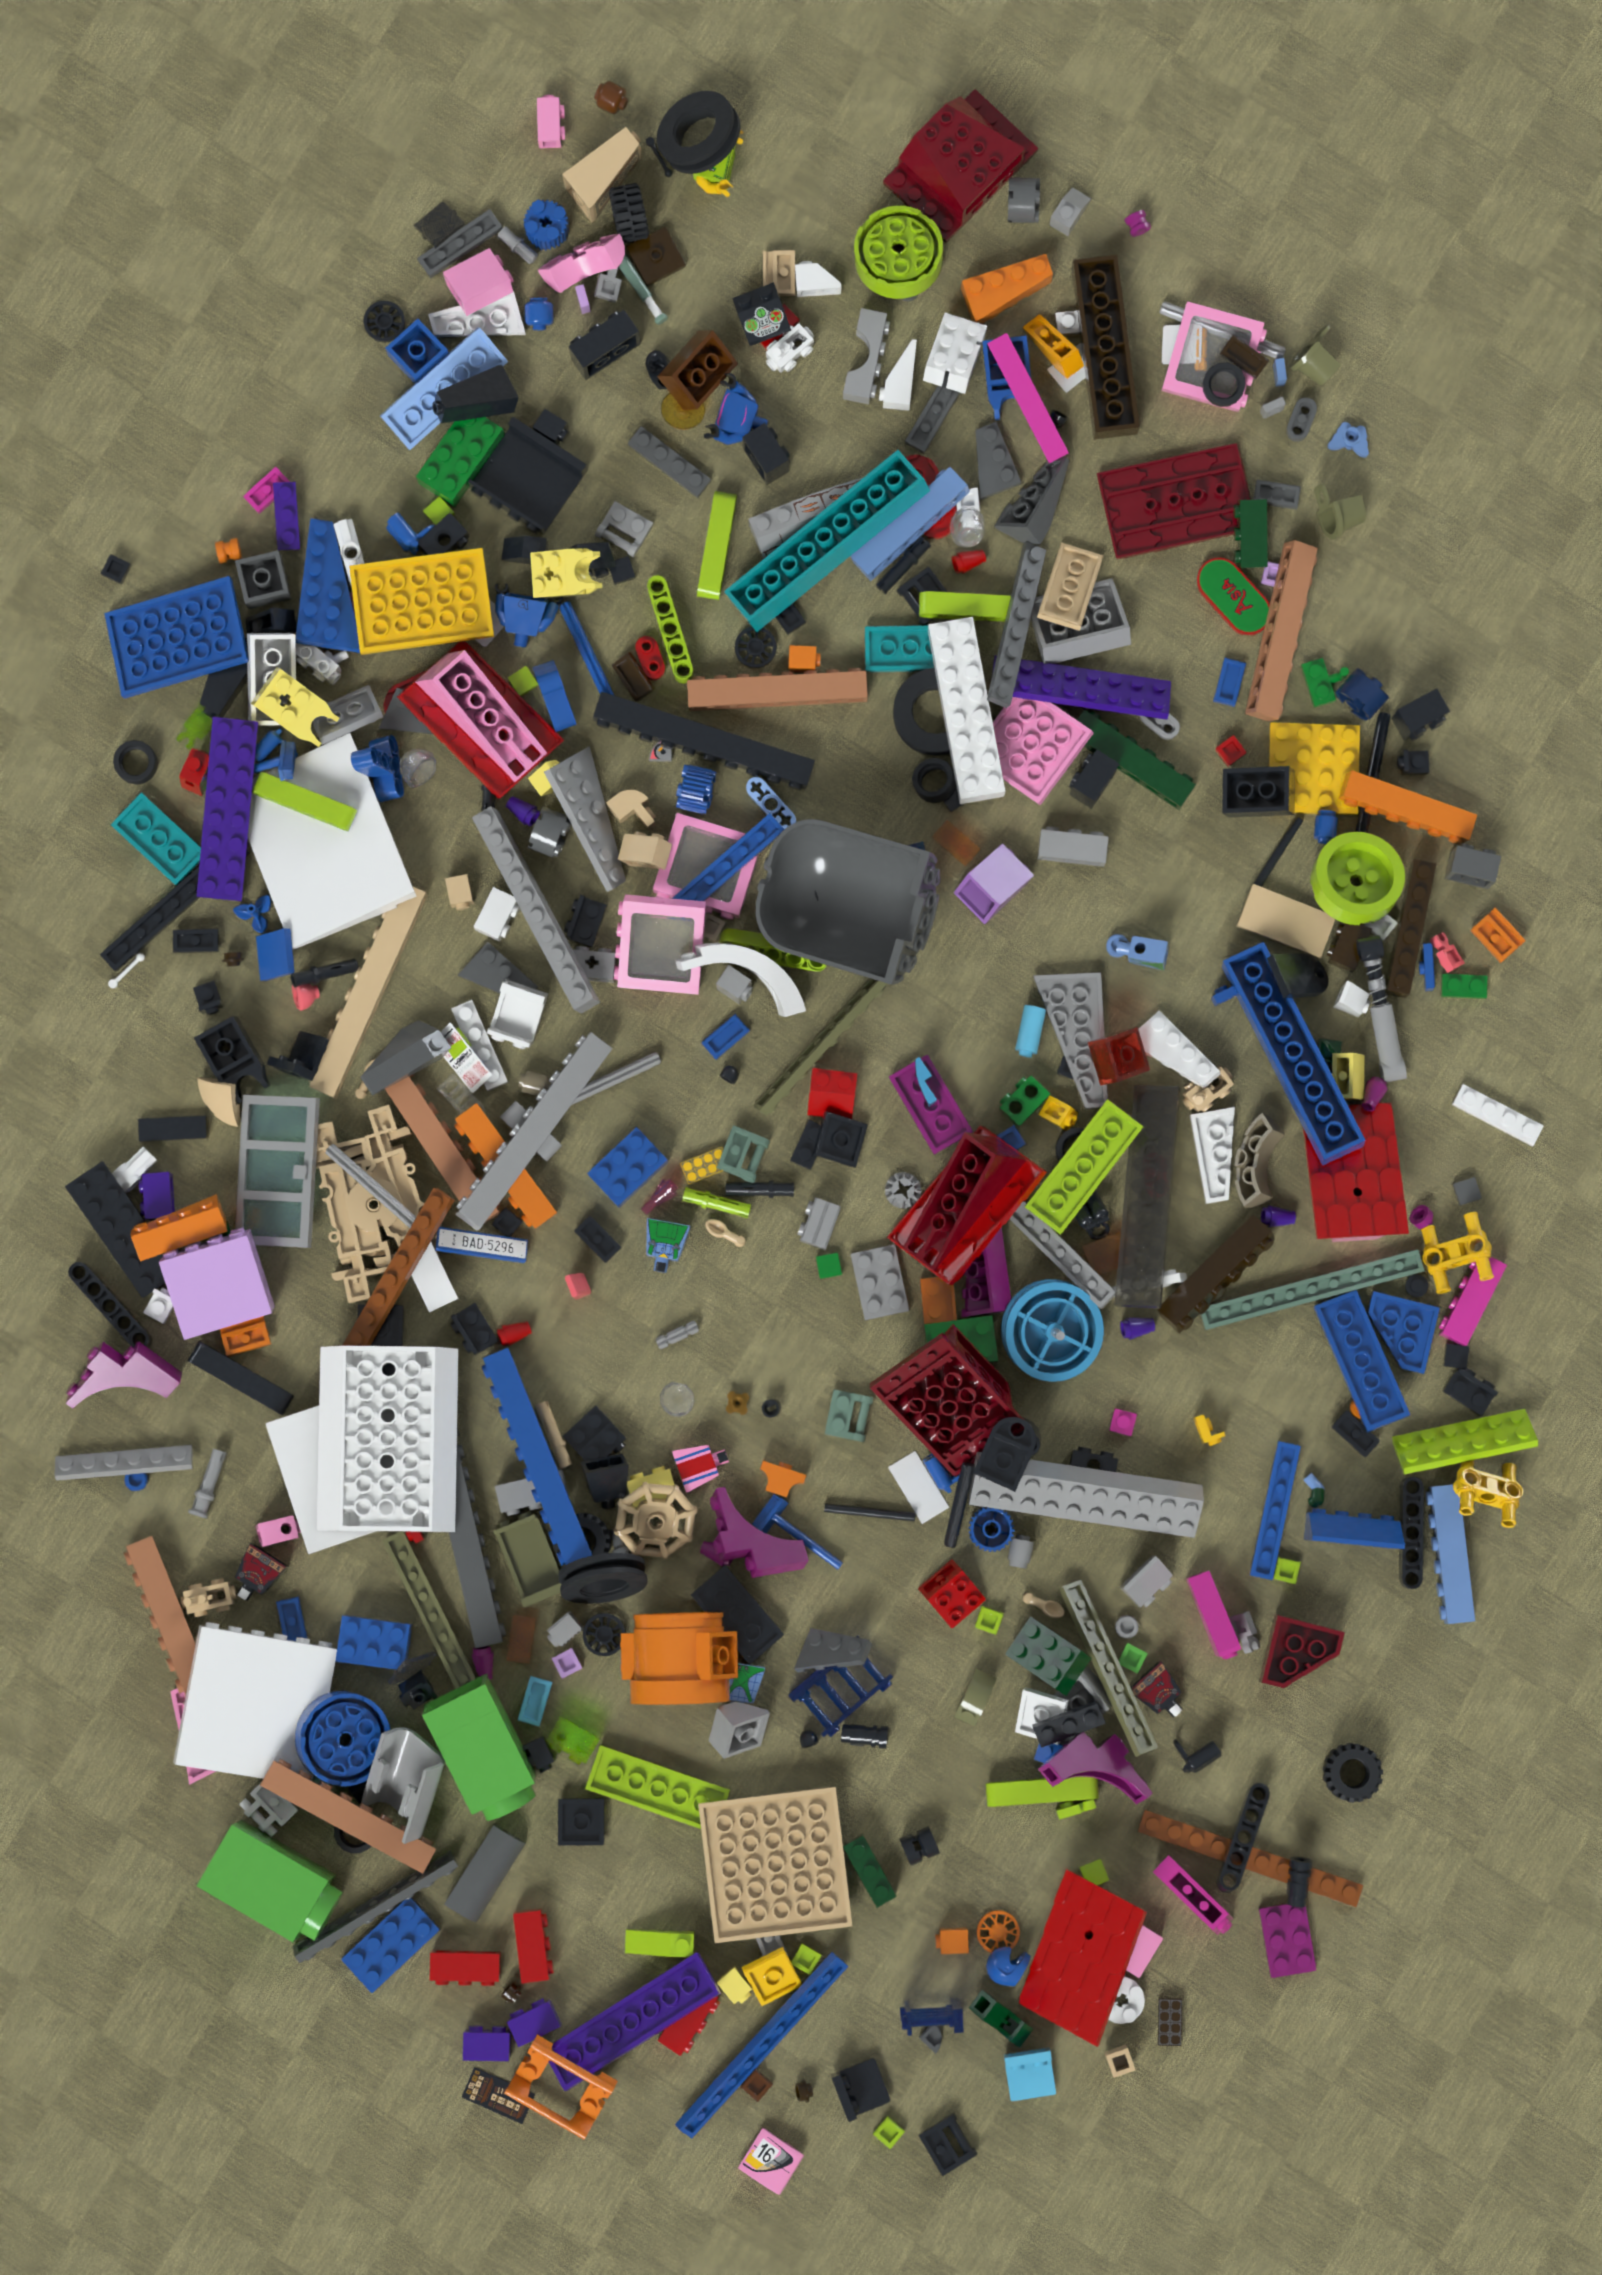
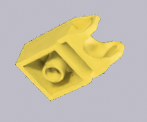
[530,548,602,598]
[251,667,340,747]

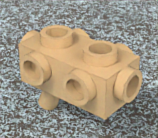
[1182,1066,1234,1112]
[181,1578,238,1617]

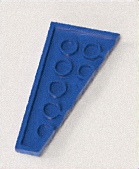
[295,518,360,653]

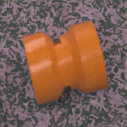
[215,538,242,564]

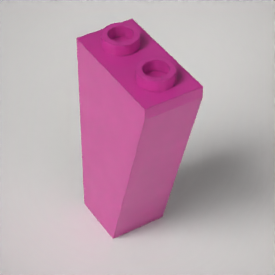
[1186,1570,1241,1660]
[1153,1855,1234,1935]

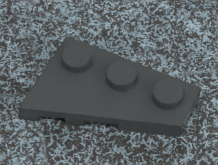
[379,688,434,735]
[458,942,538,994]
[794,1628,872,1673]

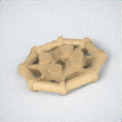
[613,1481,698,1560]

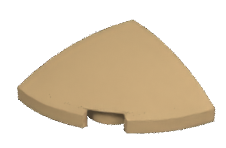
[198,1077,240,1127]

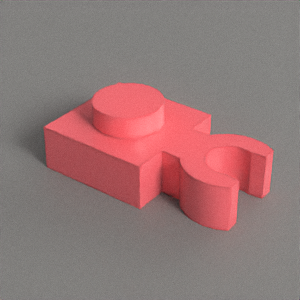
[1430,932,1465,973]

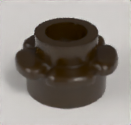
[222,952,244,967]
[501,1982,521,2004]
[795,2080,813,2103]

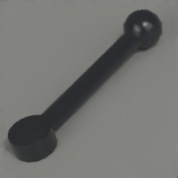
[646,137,673,177]

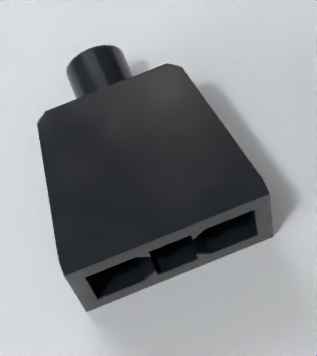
[581,1453,629,1509]

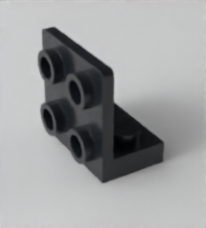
[267,1031,329,1081]
[831,2058,891,2122]

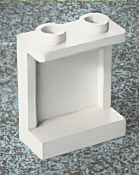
[487,979,548,1049]

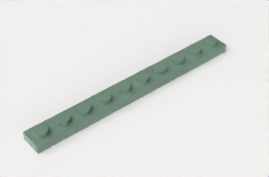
[1200,1250,1424,1330]

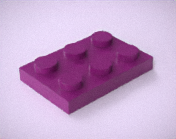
[1259,1903,1317,1978]

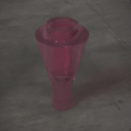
[641,1179,678,1215]

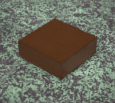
[741,2069,773,2102]

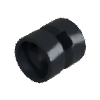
[899,1826,940,1866]

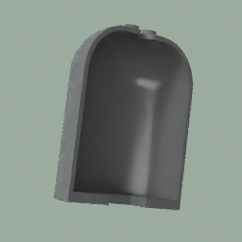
[756,819,940,985]

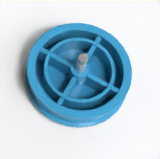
[1001,1279,1104,1382]

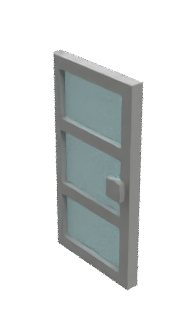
[235,1094,320,1248]

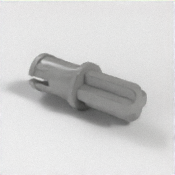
[497,226,538,264]

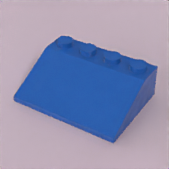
[1304,1508,1405,1549]

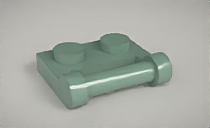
[716,1125,770,1183]
[825,1389,874,1442]

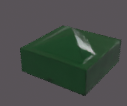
[1318,1038,1342,1064]

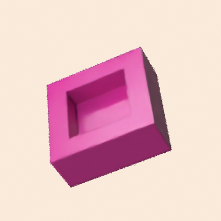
[1109,1408,1137,1436]

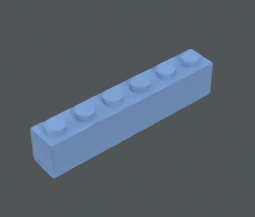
[850,467,970,581]
[1426,1484,1475,1624]

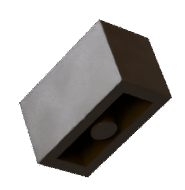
[1326,922,1372,973]

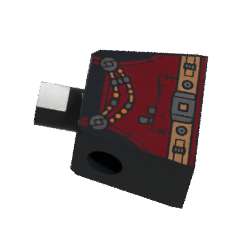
[235,1543,289,1601]
[1131,1661,1183,1718]

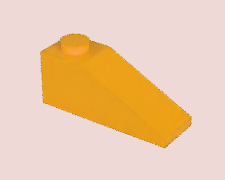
[1023,314,1084,379]

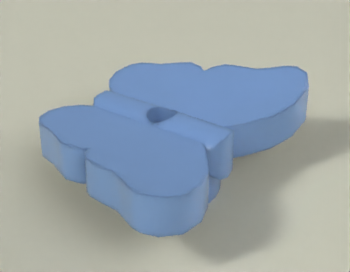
[1327,422,1369,458]

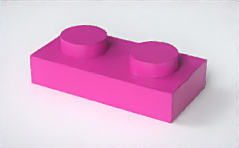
[243,467,290,514]

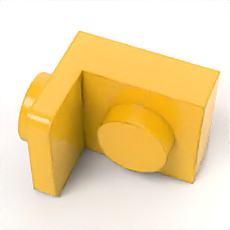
[1038,1096,1078,1131]
[1193,1414,1226,1446]

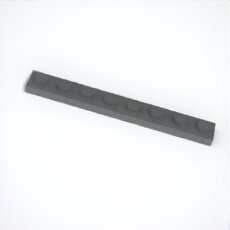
[987,542,1046,708]
[293,1850,458,1963]

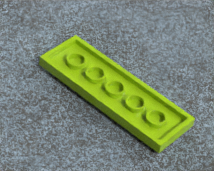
[1024,1099,1143,1235]
[1392,1409,1538,1475]
[585,1745,730,1829]

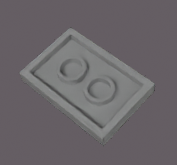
[312,685,383,745]
[850,1244,909,1321]

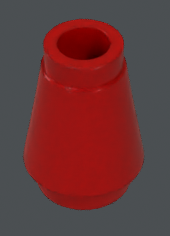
[951,549,986,574]
[497,1321,532,1347]

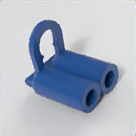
[386,513,434,555]
[255,728,298,763]
[923,1453,960,1494]

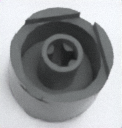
[1008,177,1040,223]
[528,806,571,858]

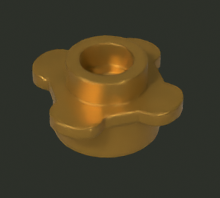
[726,1391,749,1415]

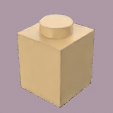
[445,874,474,910]
[1104,2044,1135,2078]

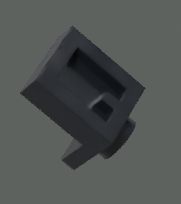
[1397,749,1430,775]
[193,981,224,1016]

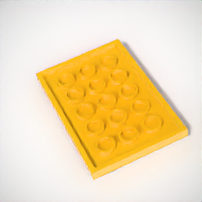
[349,548,494,655]

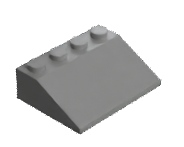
[1031,578,1131,664]

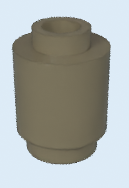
[518,1070,551,1096]

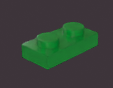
[1441,974,1488,999]

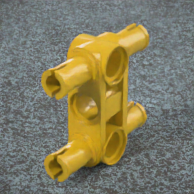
[1421,1212,1494,1294]
[1453,1460,1523,1528]

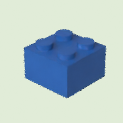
[385,319,449,384]

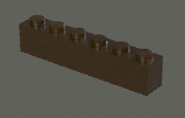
[1385,859,1436,998]
[1157,1215,1275,1334]

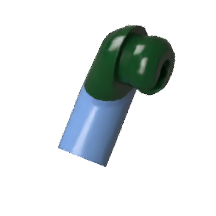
[1303,1472,1325,1508]

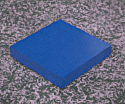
[256,928,295,981]

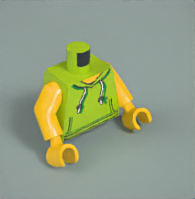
[693,130,744,197]

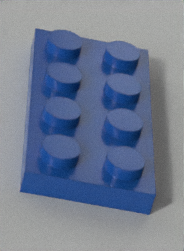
[341,1898,440,1993]

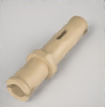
[535,1401,573,1470]

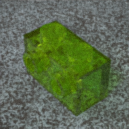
[546,1716,600,1765]

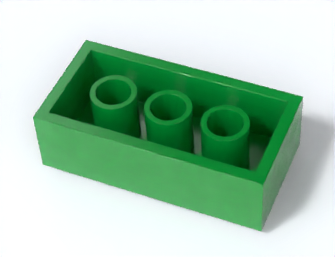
[416,417,505,508]

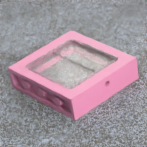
[1162,301,1267,412]
[653,813,760,920]
[614,894,706,994]

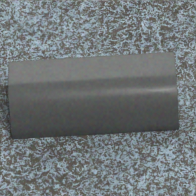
[444,1824,526,1922]

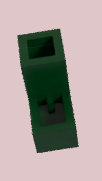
[969,1990,1034,2047]

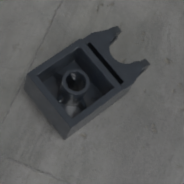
[194,1016,271,1104]

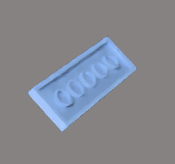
[380,327,508,450]

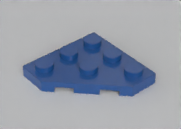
[1367,1291,1440,1374]

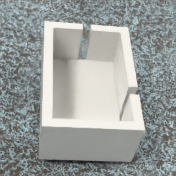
[923,313,987,394]

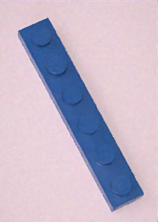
[672,813,785,920]
[1249,1441,1301,1580]

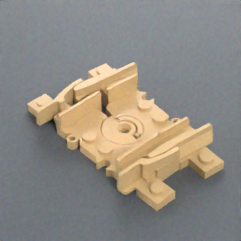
[316,1105,441,1304]

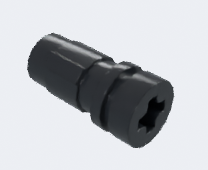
[841,1724,889,1749]
[1286,1856,1313,1907]

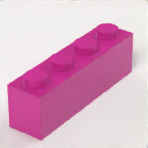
[1438,1257,1507,1346]

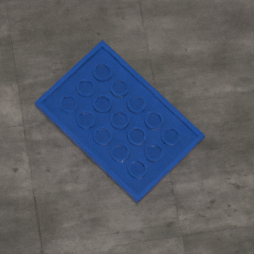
[104,576,249,699]

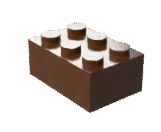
[657,330,738,410]

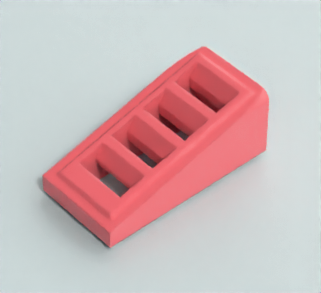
[565,1273,591,1300]

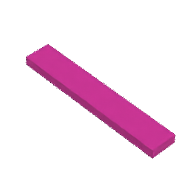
[987,333,1069,463]

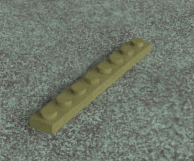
[753,978,887,1116]
[382,1531,476,1689]
[1059,1580,1158,1757]

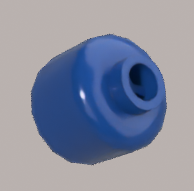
[525,297,554,331]

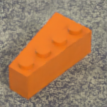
[961,254,1053,324]
[131,1194,227,1261]

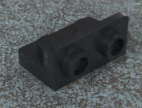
[564,895,607,948]
[450,1303,499,1356]
[1442,1367,1498,1416]

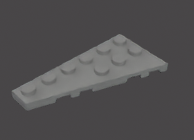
[544,746,626,892]
[1033,972,1108,1109]

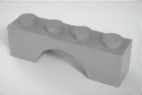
[843,308,890,404]

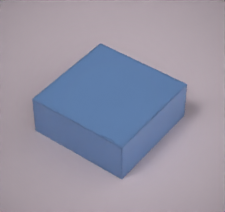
[1273,358,1287,387]

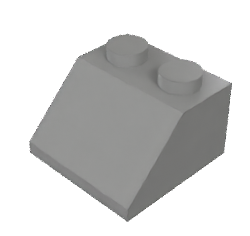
[1120,1555,1173,1607]
[709,1701,770,1759]

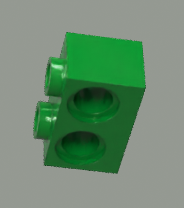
[999,1075,1051,1128]

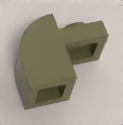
[954,1669,997,1726]

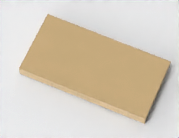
[1037,542,1104,631]
[1236,884,1335,959]

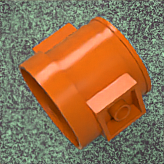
[620,1612,738,1705]

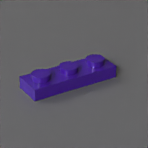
[273,482,300,551]

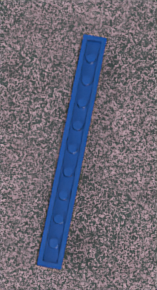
[675,1952,849,2139]

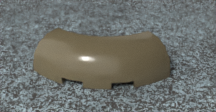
[1234,1113,1285,1208]

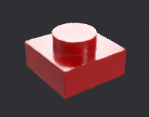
[1215,735,1247,767]
[405,1531,425,1543]

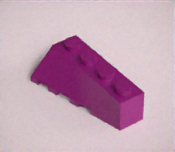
[961,1227,1011,1318]

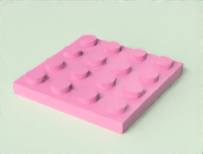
[993,697,1094,805]

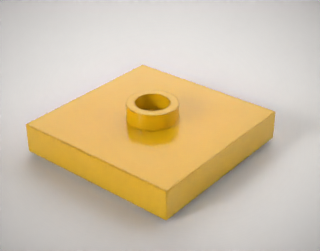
[742,1947,802,2006]

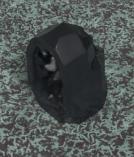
[645,350,671,389]

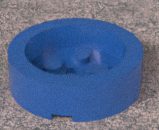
[295,1691,390,1786]

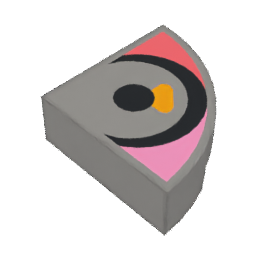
[649,742,672,762]

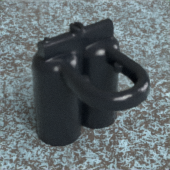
[1075,1190,1110,1240]
[1173,1739,1222,1773]

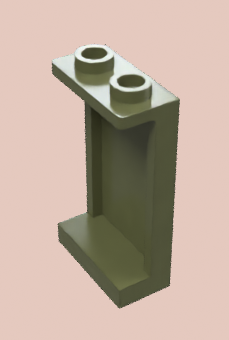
[493,1511,562,1608]

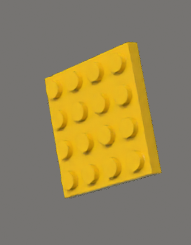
[1268,722,1360,815]

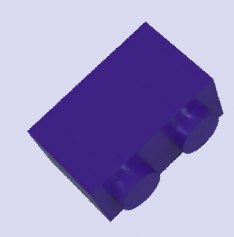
[139,1172,175,1221]
[507,1998,562,2047]
[463,2026,511,2061]

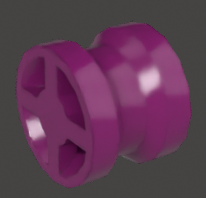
[1124,210,1152,237]

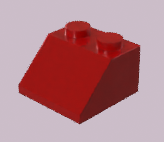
[807,1068,858,1119]

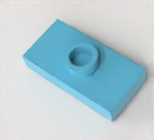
[518,1676,553,1727]

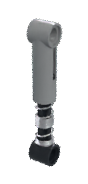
[1356,935,1407,1082]

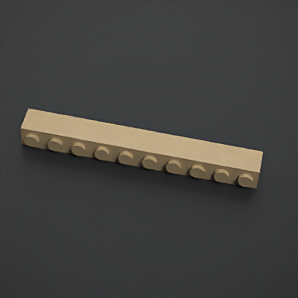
[308,887,428,1099]

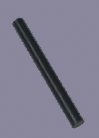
[1248,816,1303,892]
[824,1503,915,1522]

